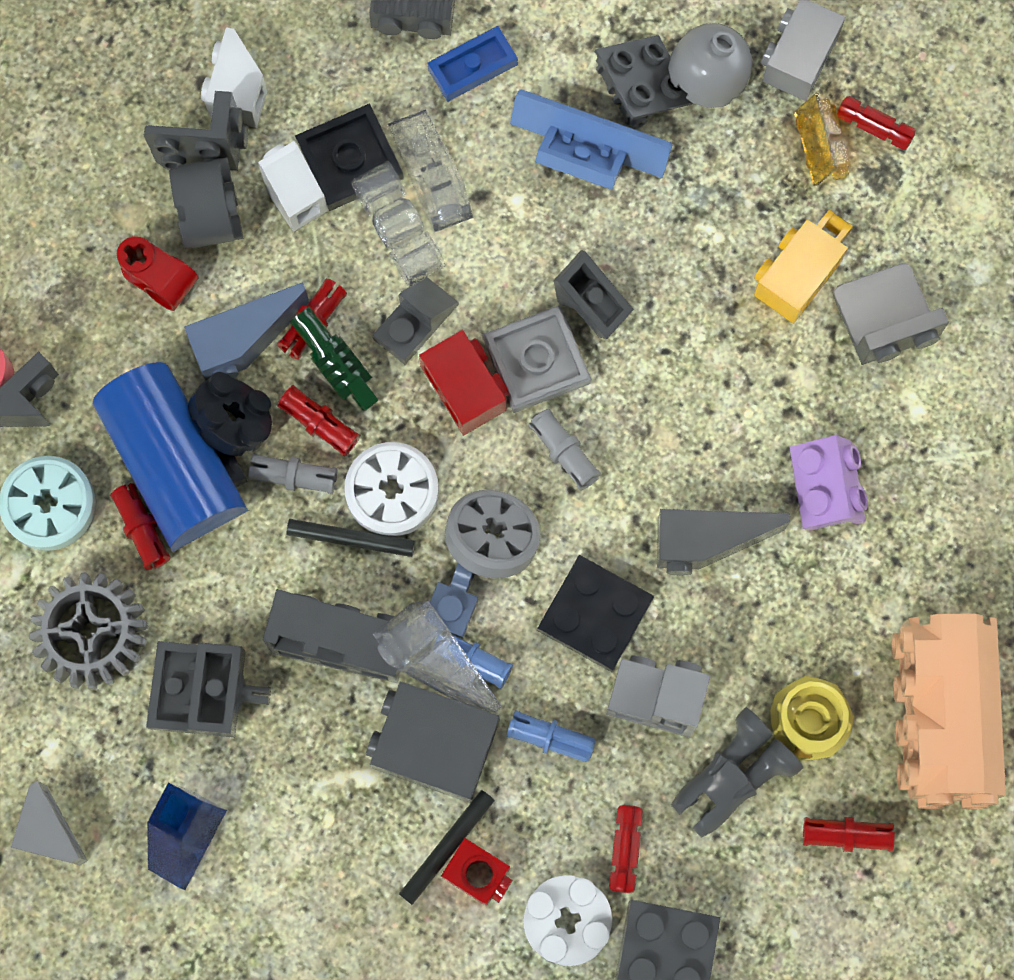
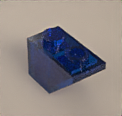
[147,782,227,890]

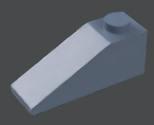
[184,282,309,381]

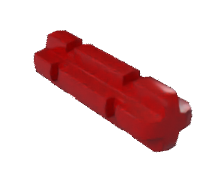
[837,96,916,150]
[609,805,643,893]

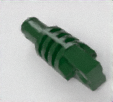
[289,307,378,411]

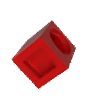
[441,838,513,907]

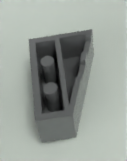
[263,589,410,683]

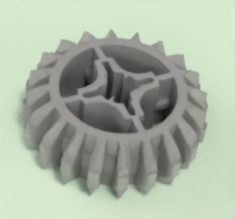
[29,572,148,690]

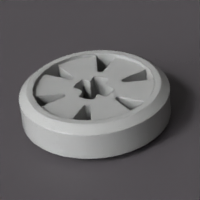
[445,490,541,578]

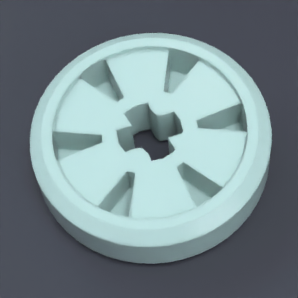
[0,456,96,551]

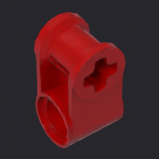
[117,236,199,311]

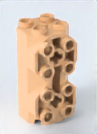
[892,614,1006,809]

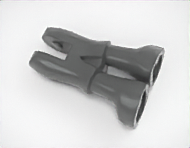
[671,707,804,838]

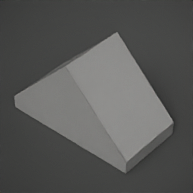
[11,781,88,865]

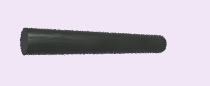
[286,519,415,557]
[399,790,495,905]

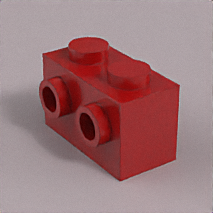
[419,330,509,436]

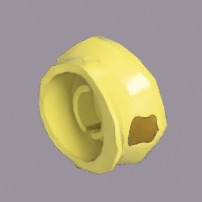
[770,676,854,761]

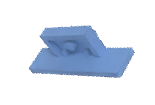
[510,89,673,190]

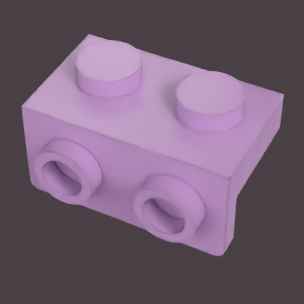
[790,435,868,531]

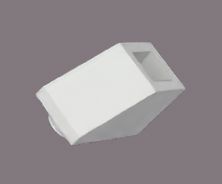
[201,27,267,128]
[258,141,328,232]

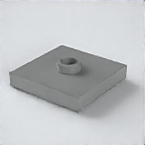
[482,305,592,413]

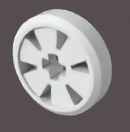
[345,442,439,537]

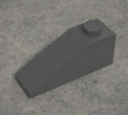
[657,509,790,576]

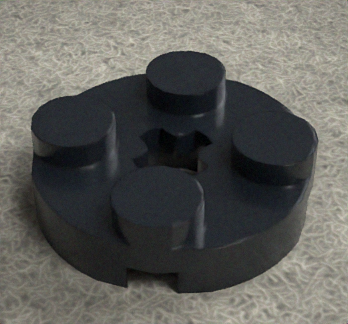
[188,372,272,456]

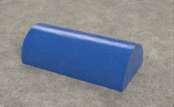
[92,362,249,552]

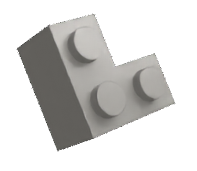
[606,655,711,738]

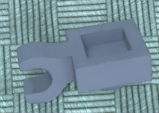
[422,563,479,639]

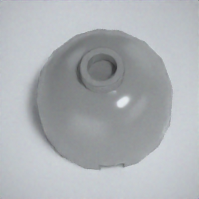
[668,23,753,108]

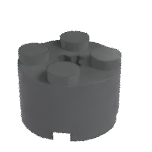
[169,157,244,249]

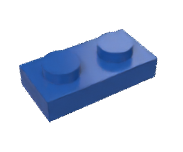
[427,26,518,102]

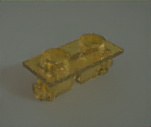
[794,93,851,186]

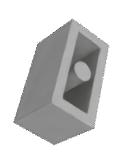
[760,0,846,101]

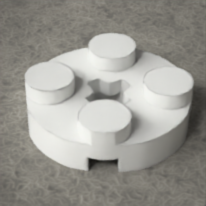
[523,875,612,966]

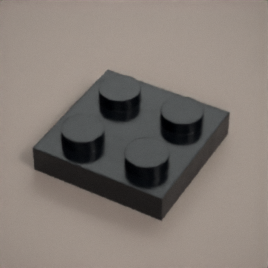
[295,103,404,211]
[537,555,654,673]

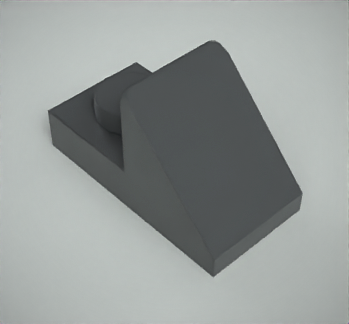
[553,250,634,339]
[373,277,459,365]
[0,351,59,427]

